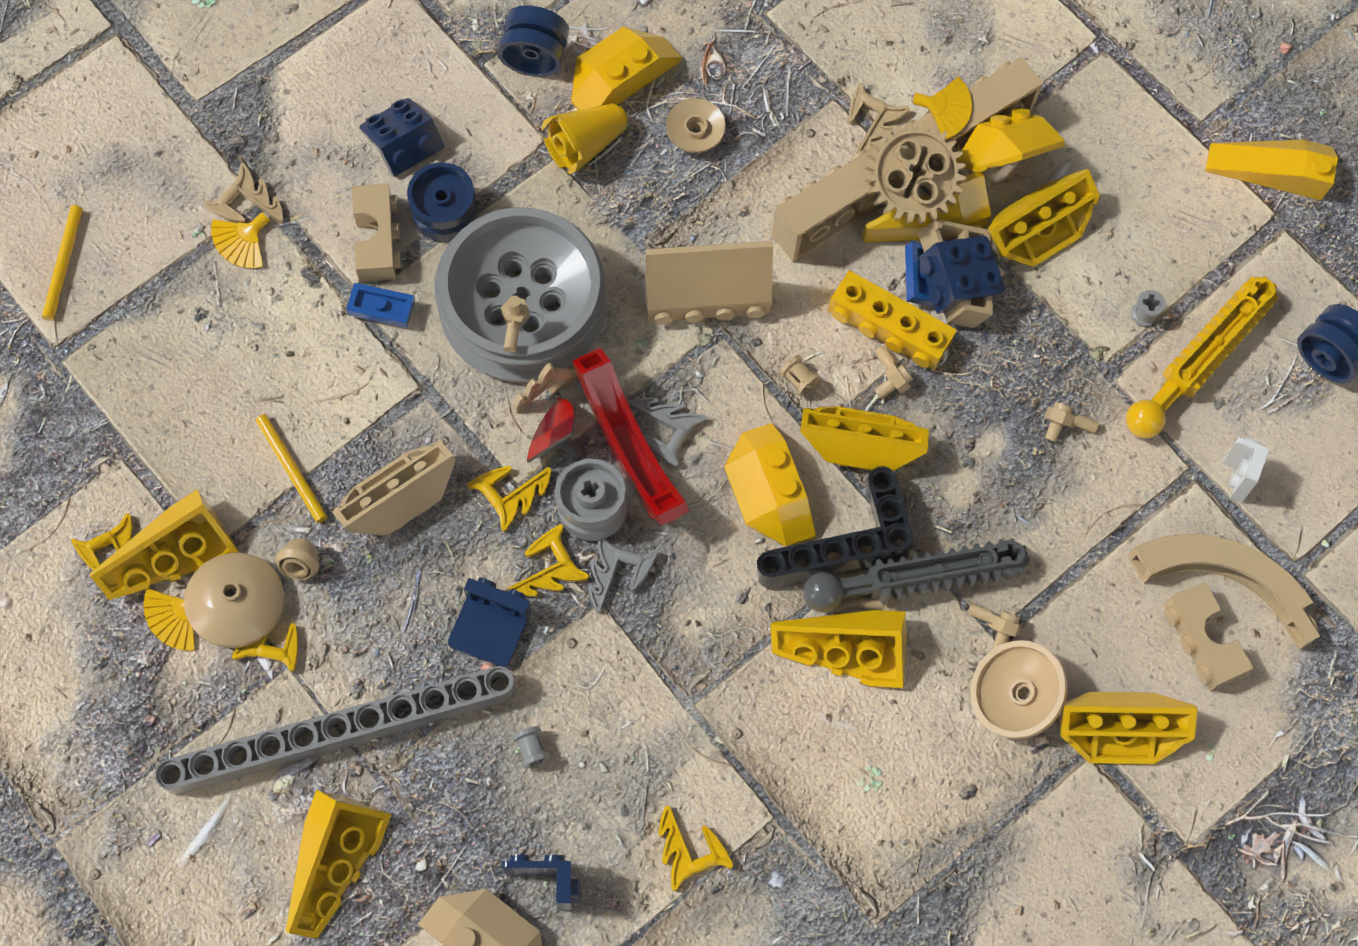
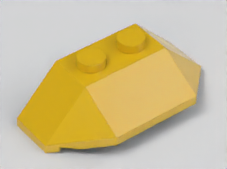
[571,26,682,110]
[956,109,1065,172]
[988,169,1100,267]
[800,406,929,471]
[724,423,816,547]
[1060,692,1198,764]

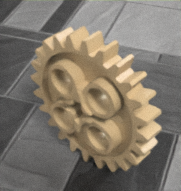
[864,122,966,224]

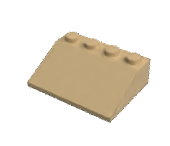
[645,241,773,325]

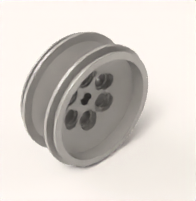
[435,207,606,382]

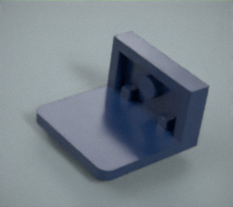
[359,98,445,177]
[918,236,1005,314]
[448,577,532,668]
[501,855,580,911]

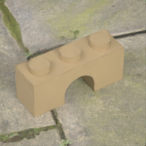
[352,184,401,282]
[1163,581,1254,691]

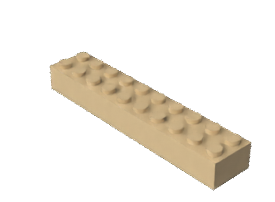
[772,57,1043,262]

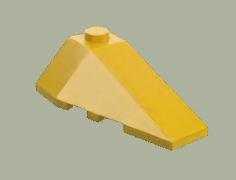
[1204,139,1338,200]
[862,171,991,243]
[89,489,239,600]
[770,610,907,688]
[285,790,392,939]

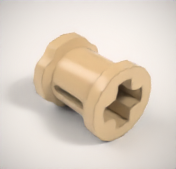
[779,355,820,397]

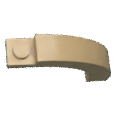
[1127,534,1320,650]

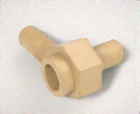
[501,296,530,353]
[874,346,913,399]
[1044,402,1099,442]
[968,603,1022,649]

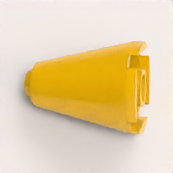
[542,103,628,174]

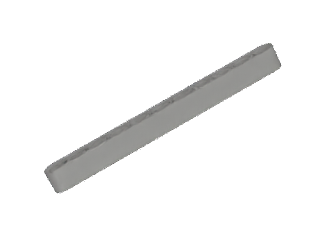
[155,666,516,795]

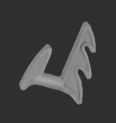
[629,397,706,468]
[588,538,658,614]

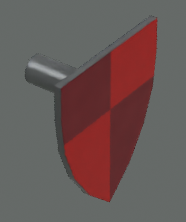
[527,397,583,463]

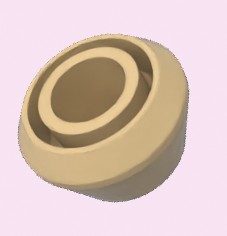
[275,538,319,580]

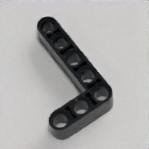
[757,466,913,589]

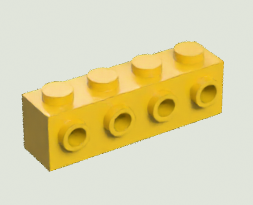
[828,270,957,371]

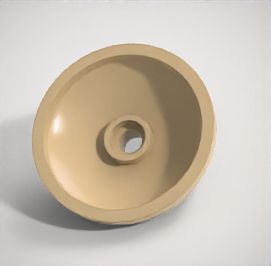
[184,553,284,648]
[970,640,1068,739]

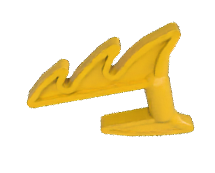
[467,465,551,532]
[71,513,140,592]
[508,524,589,597]
[232,623,299,673]
[658,805,733,892]

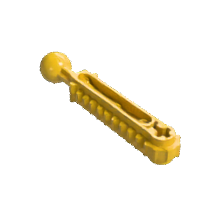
[1126,276,1279,438]

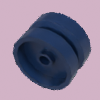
[497,5,569,77]
[407,162,478,242]
[1297,304,1358,384]

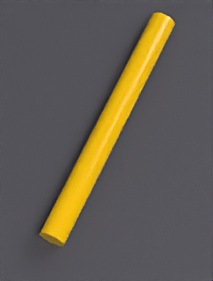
[41,205,83,321]
[255,414,328,524]

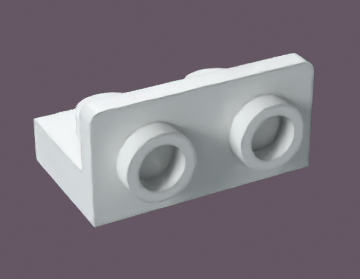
[1222,437,1270,503]

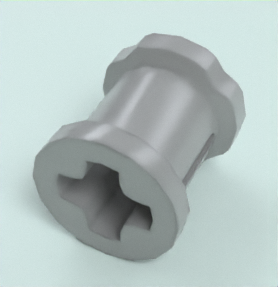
[1130,290,1166,327]
[512,726,551,769]

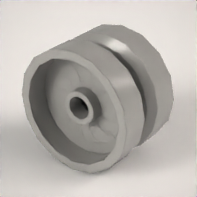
[555,458,627,541]

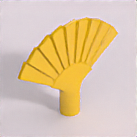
[912,76,972,140]
[211,212,270,269]
[143,588,195,651]

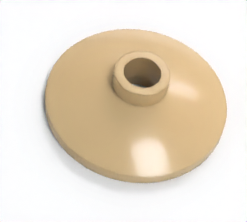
[666,98,725,153]

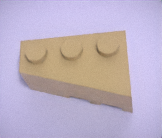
[918,219,993,328]

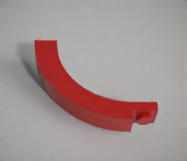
[572,348,689,526]

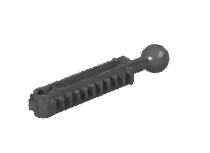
[803,538,1030,613]

